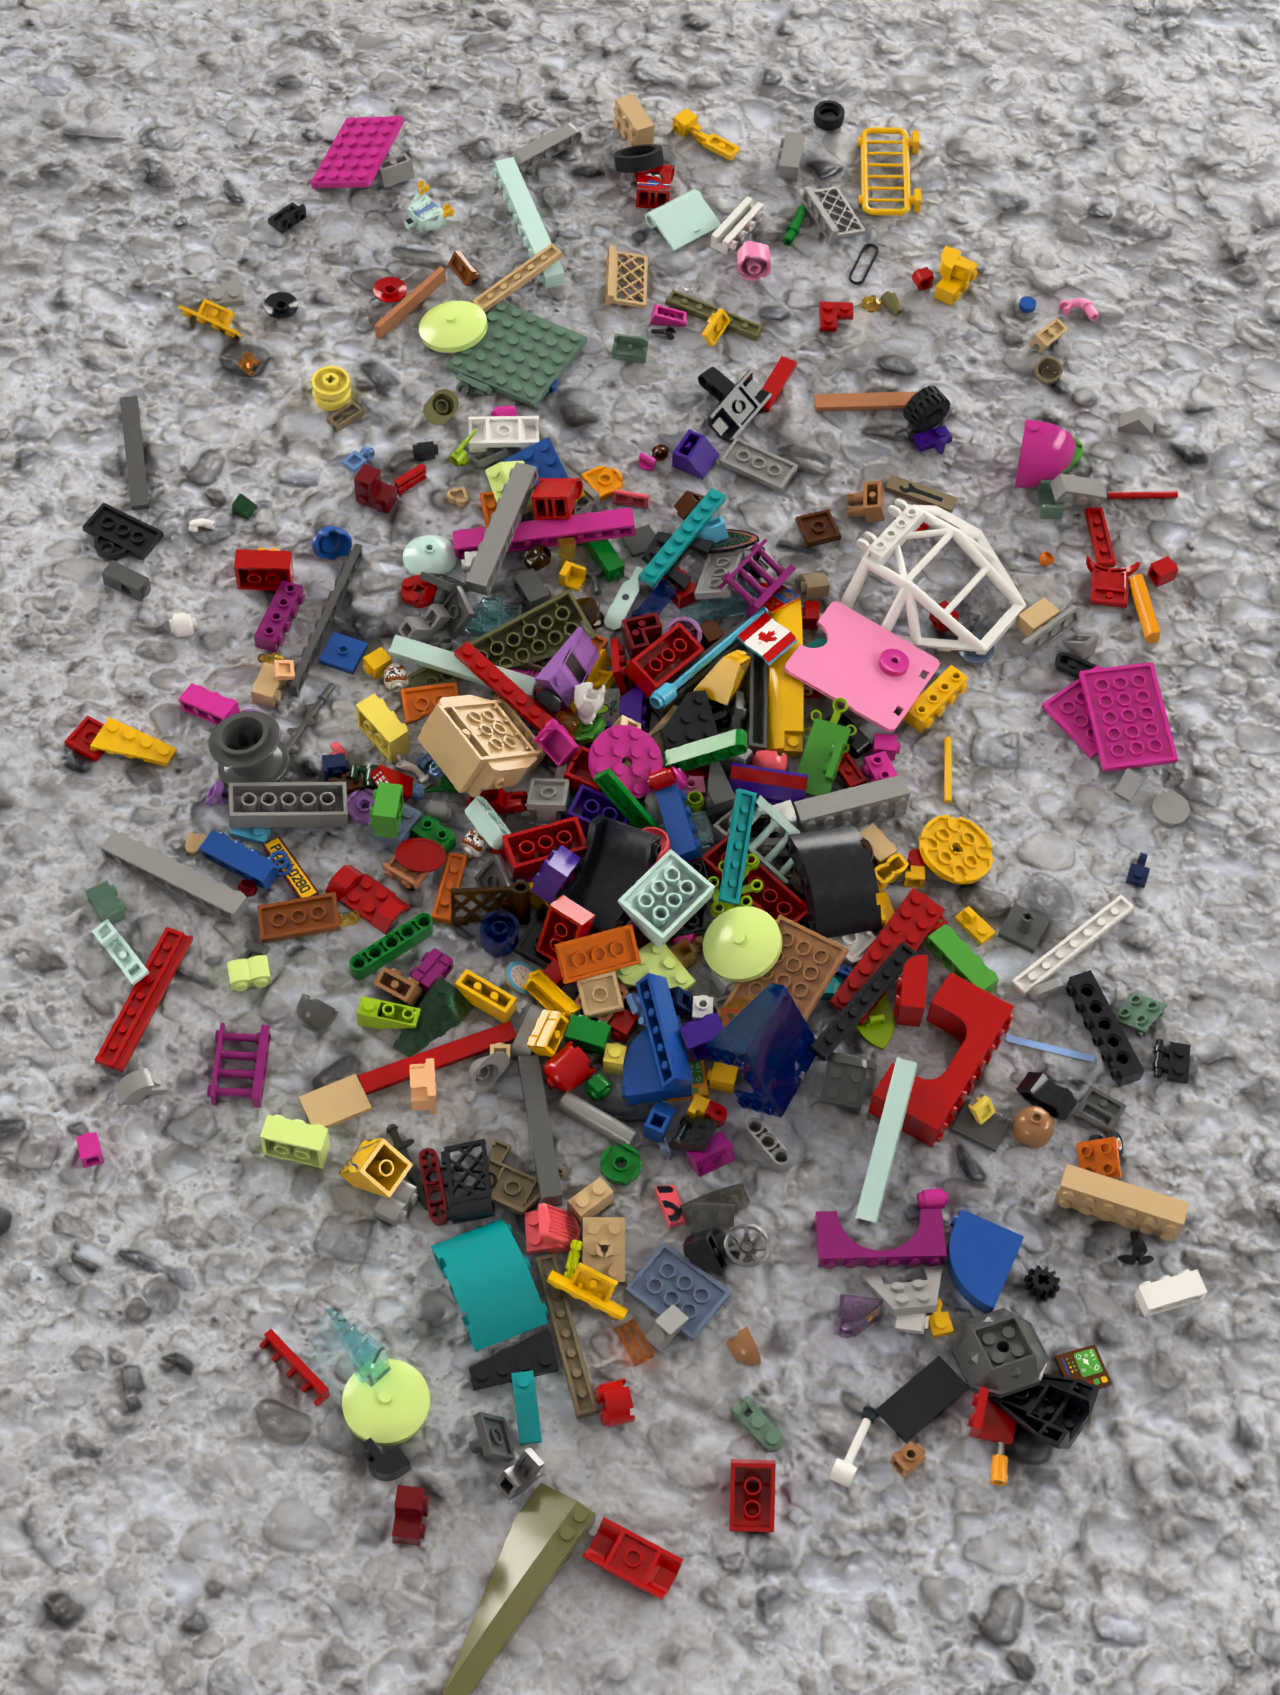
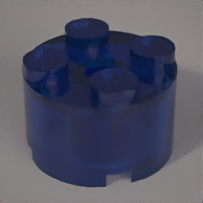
[479,910,519,958]

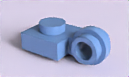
[342,446,375,474]

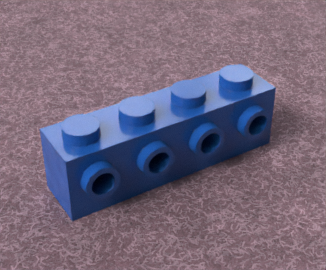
[655,784,702,862]

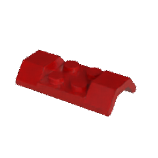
[325,865,411,935]
[582,1517,684,1601]

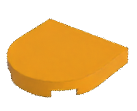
[581,466,623,501]

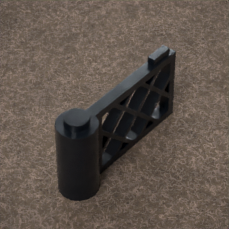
[441,1139,496,1225]

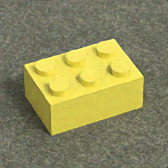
[356,694,410,764]

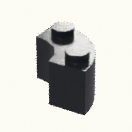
[1016,1072,1078,1120]

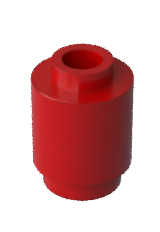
[647,767,677,792]

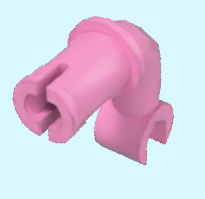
[1059,298,1099,321]

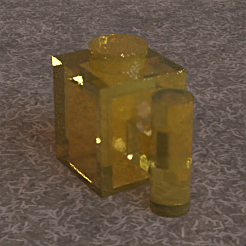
[670,936,704,970]

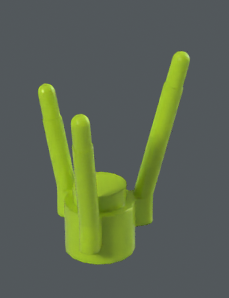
[449,429,492,467]

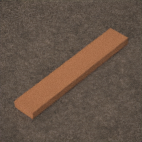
[375,266,446,339]
[814,392,917,411]

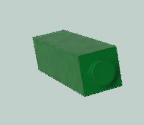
[583,539,625,582]

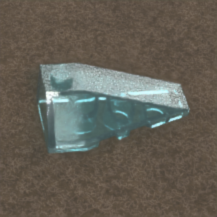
[680,582,757,623]
[327,1307,391,1387]

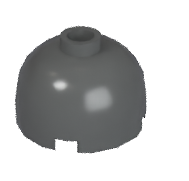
[296,994,338,1031]

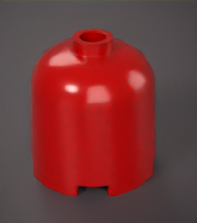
[544,1041,596,1093]

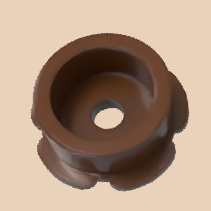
[652,444,669,461]

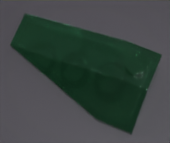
[393,977,473,1057]

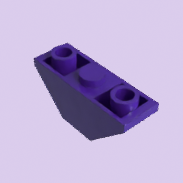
[619,685,649,731]

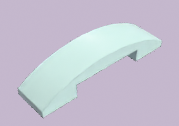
[92,919,149,986]

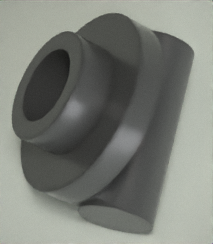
[587,1052,604,1070]

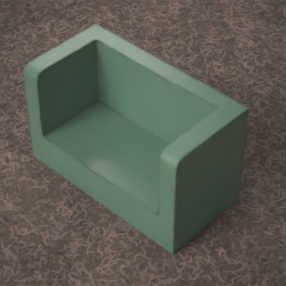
[1038,480,1065,519]

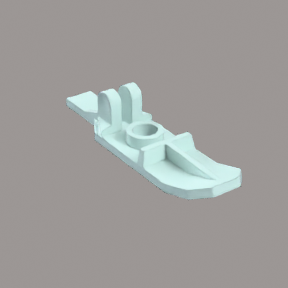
[604,566,643,631]

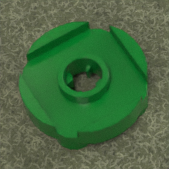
[600,1144,642,1186]

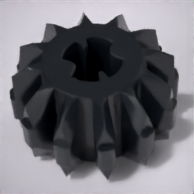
[1024,1265,1060,1302]

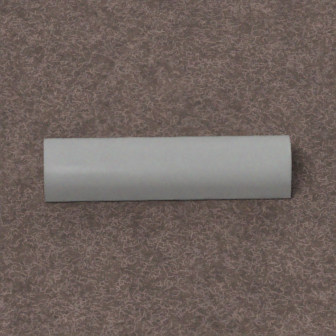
[558,1092,638,1146]

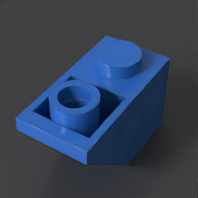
[643,1101,678,1142]

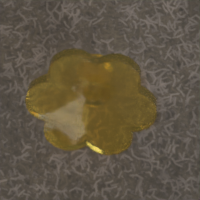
[862,295,882,313]

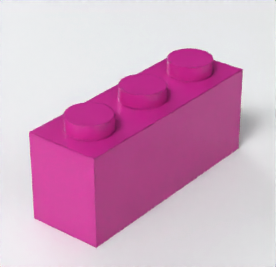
[179,683,240,725]

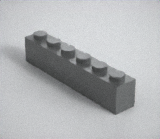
[742,650,768,755]

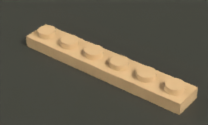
[472,243,564,313]

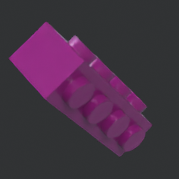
[254,580,305,653]

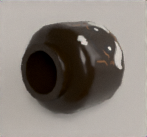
[524,544,551,571]

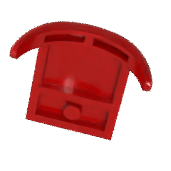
[1086,556,1140,608]

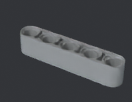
[510,123,582,172]

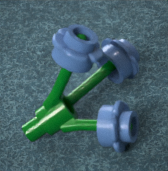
[412,753,459,802]

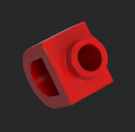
[912,267,934,290]

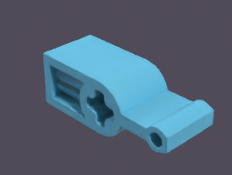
[696,515,729,543]

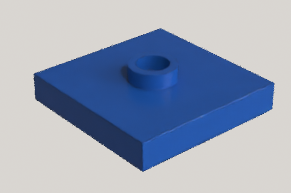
[319,632,368,675]

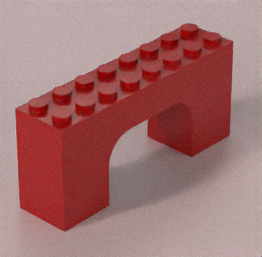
[868,972,1015,1148]

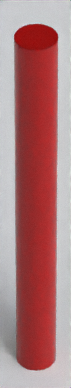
[1107,491,1178,499]

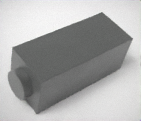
[102,560,151,602]

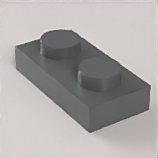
[470,447,509,469]

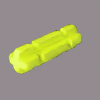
[564,1239,583,1279]

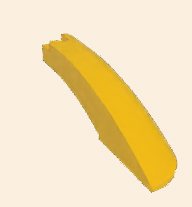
[766,595,804,757]

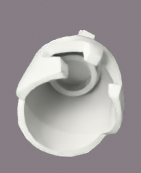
[574,682,605,725]

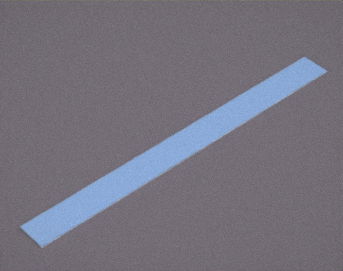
[1006,1034,1096,1063]

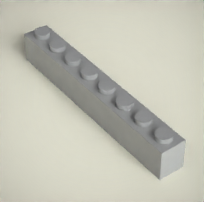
[464,462,539,596]
[100,830,248,924]

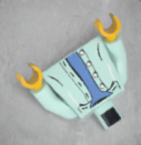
[404,180,454,233]

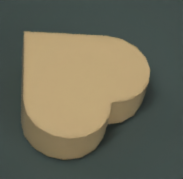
[446,486,469,507]
[185,832,207,856]

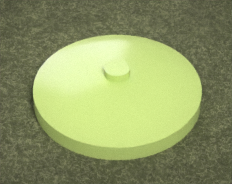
[419,301,488,353]
[703,906,782,982]
[342,1359,430,1446]

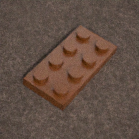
[257,892,341,944]

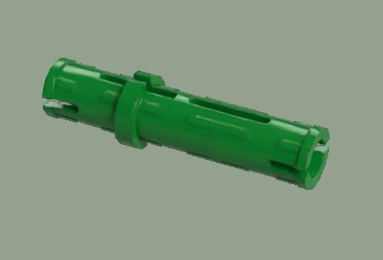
[782,206,807,246]

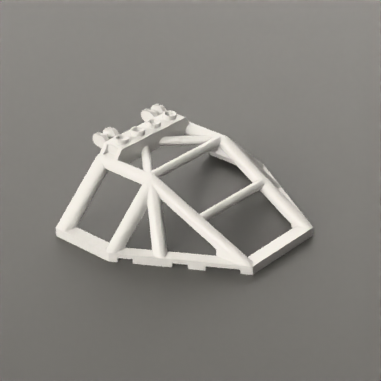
[840,498,1026,655]

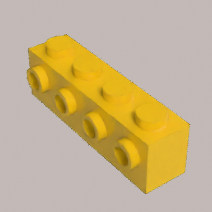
[903,665,969,733]

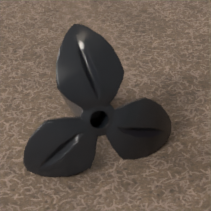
[1117,1231,1154,1265]

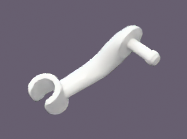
[396,754,431,788]

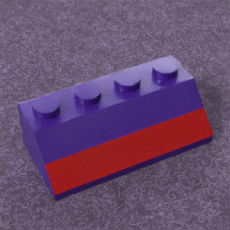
[729,762,808,808]

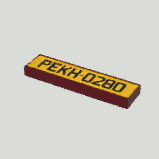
[262,836,319,898]

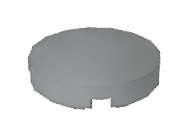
[1151,792,1190,827]

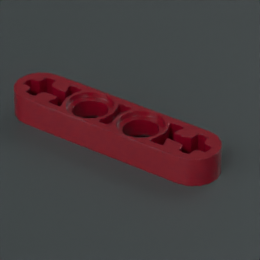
[419,1148,448,1226]

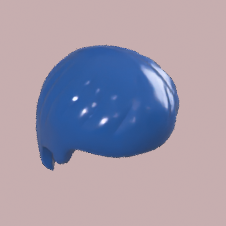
[312,526,352,560]

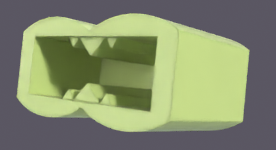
[227,955,272,992]

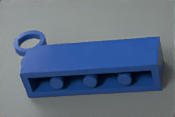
[199,830,292,890]

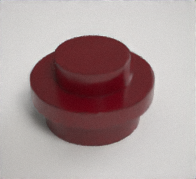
[237,879,257,897]

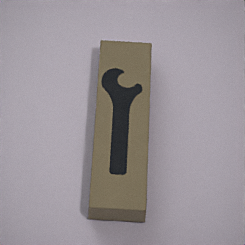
[885,475,958,514]

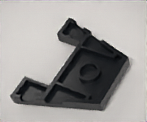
[642,532,714,592]

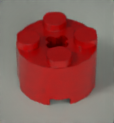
[595,1378,635,1428]

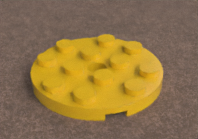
[919,815,994,884]

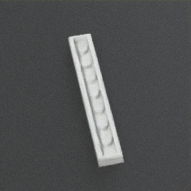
[1010,895,1135,997]

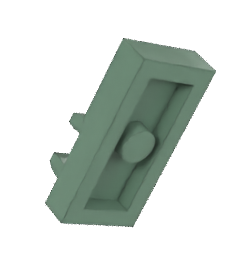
[456,373,493,396]

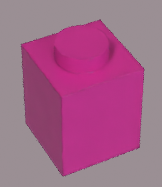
[872,733,900,761]
[76,1132,104,1168]

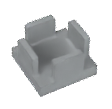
[527,778,570,822]

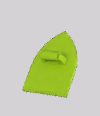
[856,993,894,1050]

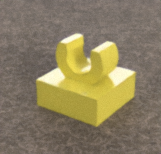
[968,1095,996,1125]

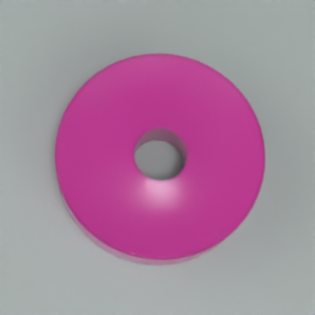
[878,649,909,677]

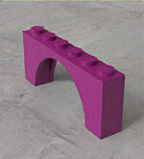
[814,1209,947,1269]

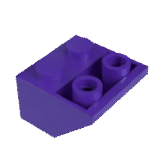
[672,429,719,480]

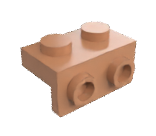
[382,854,430,891]

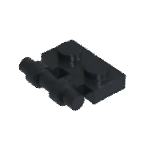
[1152,1039,1191,1084]

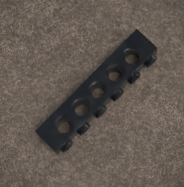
[1066,970,1145,1087]

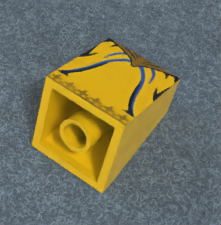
[693,650,751,705]
[338,1138,413,1198]

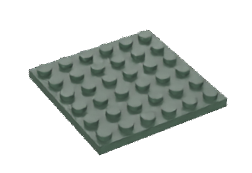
[446,301,587,409]

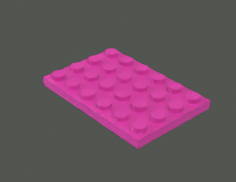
[310,116,405,188]
[1079,662,1178,772]

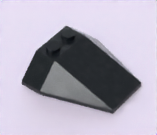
[990,1374,1099,1449]

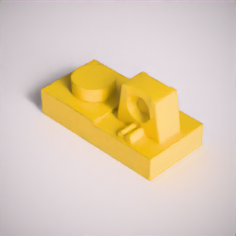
[701,308,731,346]
[954,906,996,946]

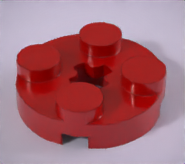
[401,575,437,608]

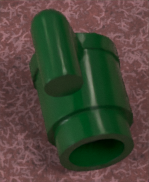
[350,764,378,790]

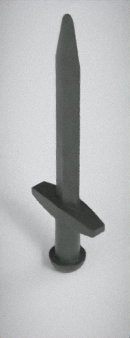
[386,1124,428,1211]

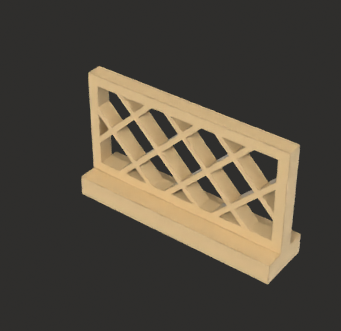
[604,245,648,309]

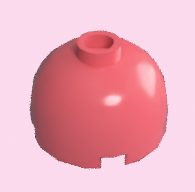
[750,750,788,771]

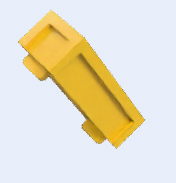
[522,969,581,1021]

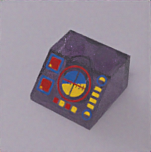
[834,1294,883,1338]

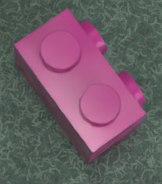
[861,751,898,783]

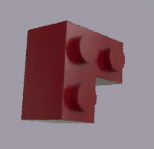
[354,464,398,514]
[621,612,662,660]
[392,1485,430,1546]

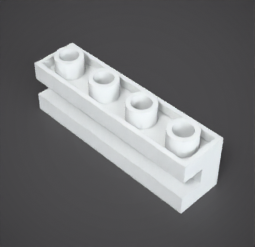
[710,196,764,255]

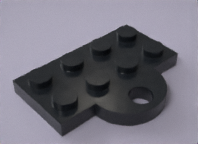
[82,502,164,561]

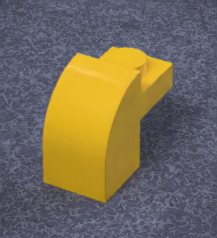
[939,246,972,282]

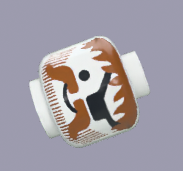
[383,663,409,692]
[460,829,489,858]

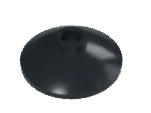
[264,292,298,319]

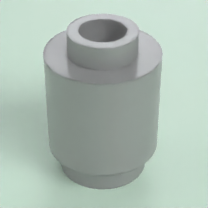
[424,800,453,822]

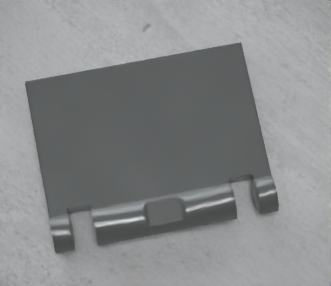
[951,1098,1012,1152]

